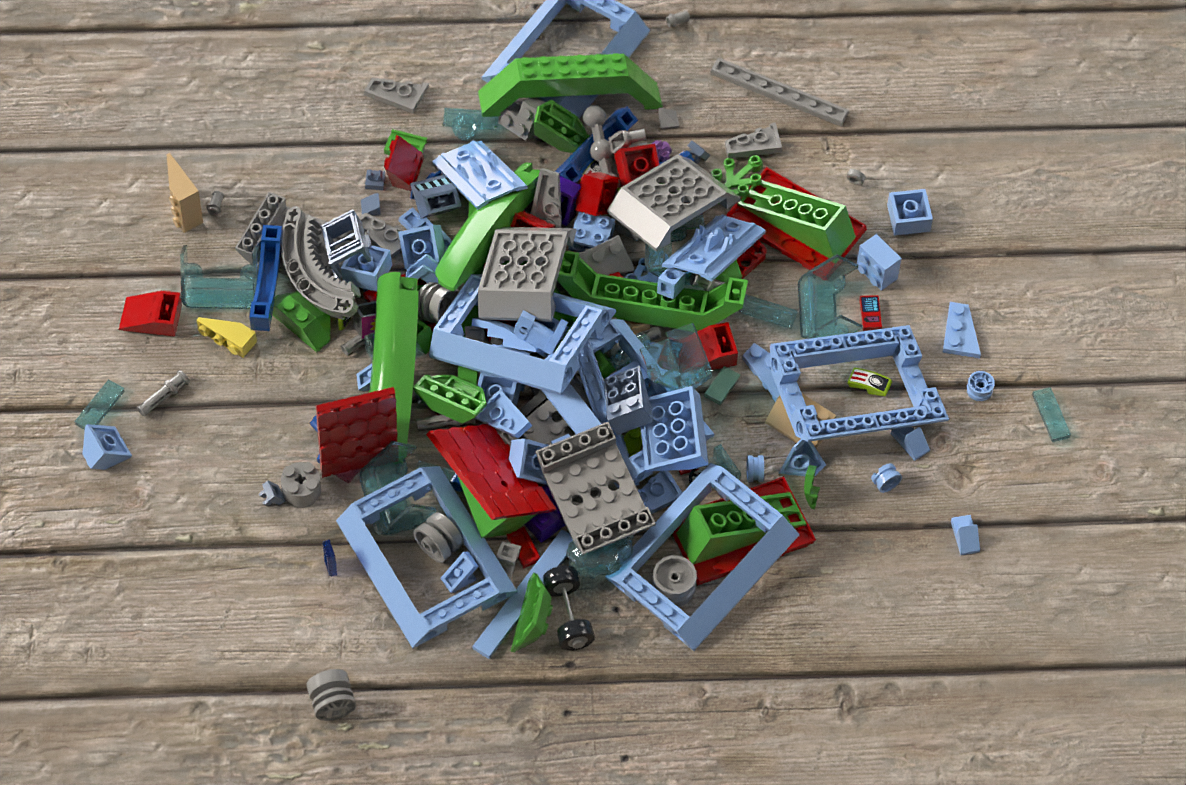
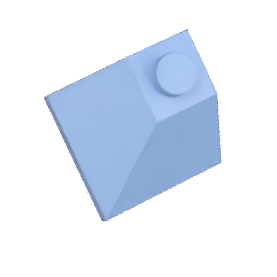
[82,424,132,470]
[509,439,549,485]

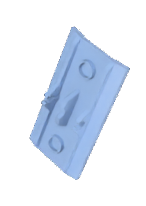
[432,140,528,210]
[662,214,766,282]

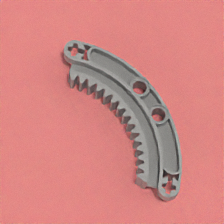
[282,206,361,320]

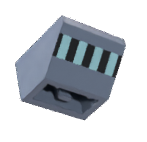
[410,175,461,219]

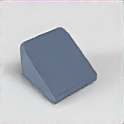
[361,193,381,216]

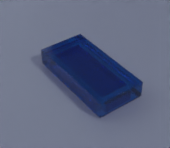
[322,539,337,577]

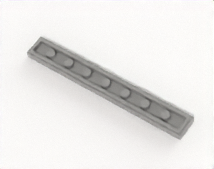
[710,58,849,127]

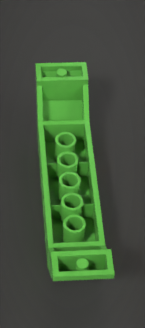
[478,53,663,117]
[557,251,748,332]

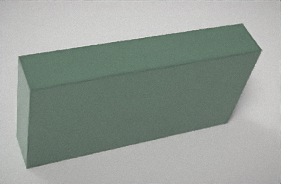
[704,366,741,406]

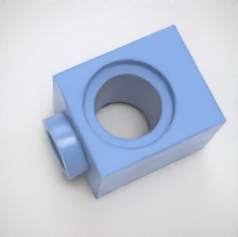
[657,268,686,300]

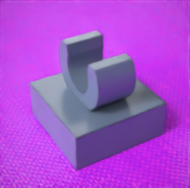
[687,140,710,164]
[365,169,386,190]
[259,481,285,506]

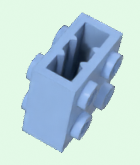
[568,211,615,252]

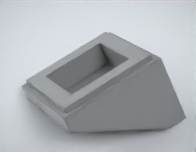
[658,108,679,129]

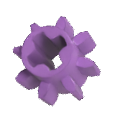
[652,140,672,162]

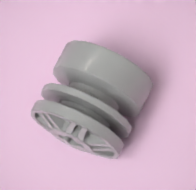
[418,282,460,324]
[306,669,356,721]

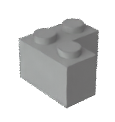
[497,97,545,141]

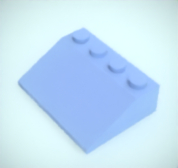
[640,386,709,472]

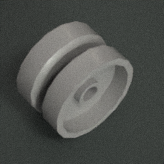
[413,512,464,563]
[652,556,696,607]

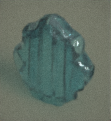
[566,535,634,579]

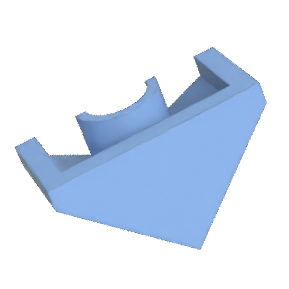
[778,439,826,476]

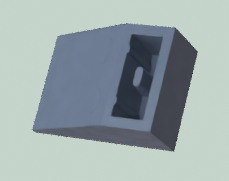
[604,366,653,435]

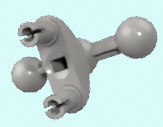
[583,106,647,193]

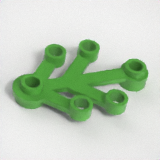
[711,155,763,204]

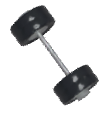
[543,565,595,651]

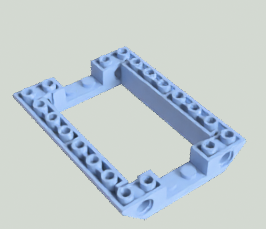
[481,0,650,119]
[429,274,616,395]
[541,319,715,489]
[770,325,949,442]
[605,463,799,651]
[336,466,517,649]

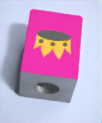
[353,301,376,339]

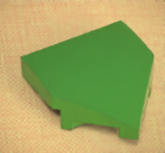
[804,465,820,509]

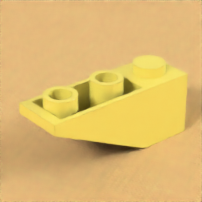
[197,317,257,358]

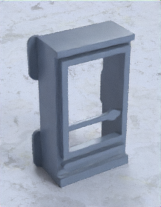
[320,209,372,279]

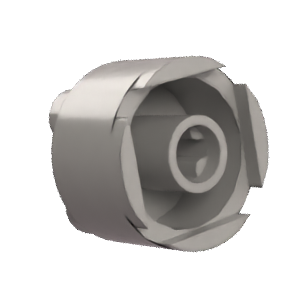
[281,462,321,508]

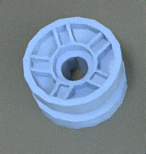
[967,371,995,401]
[747,455,764,483]
[871,463,902,493]

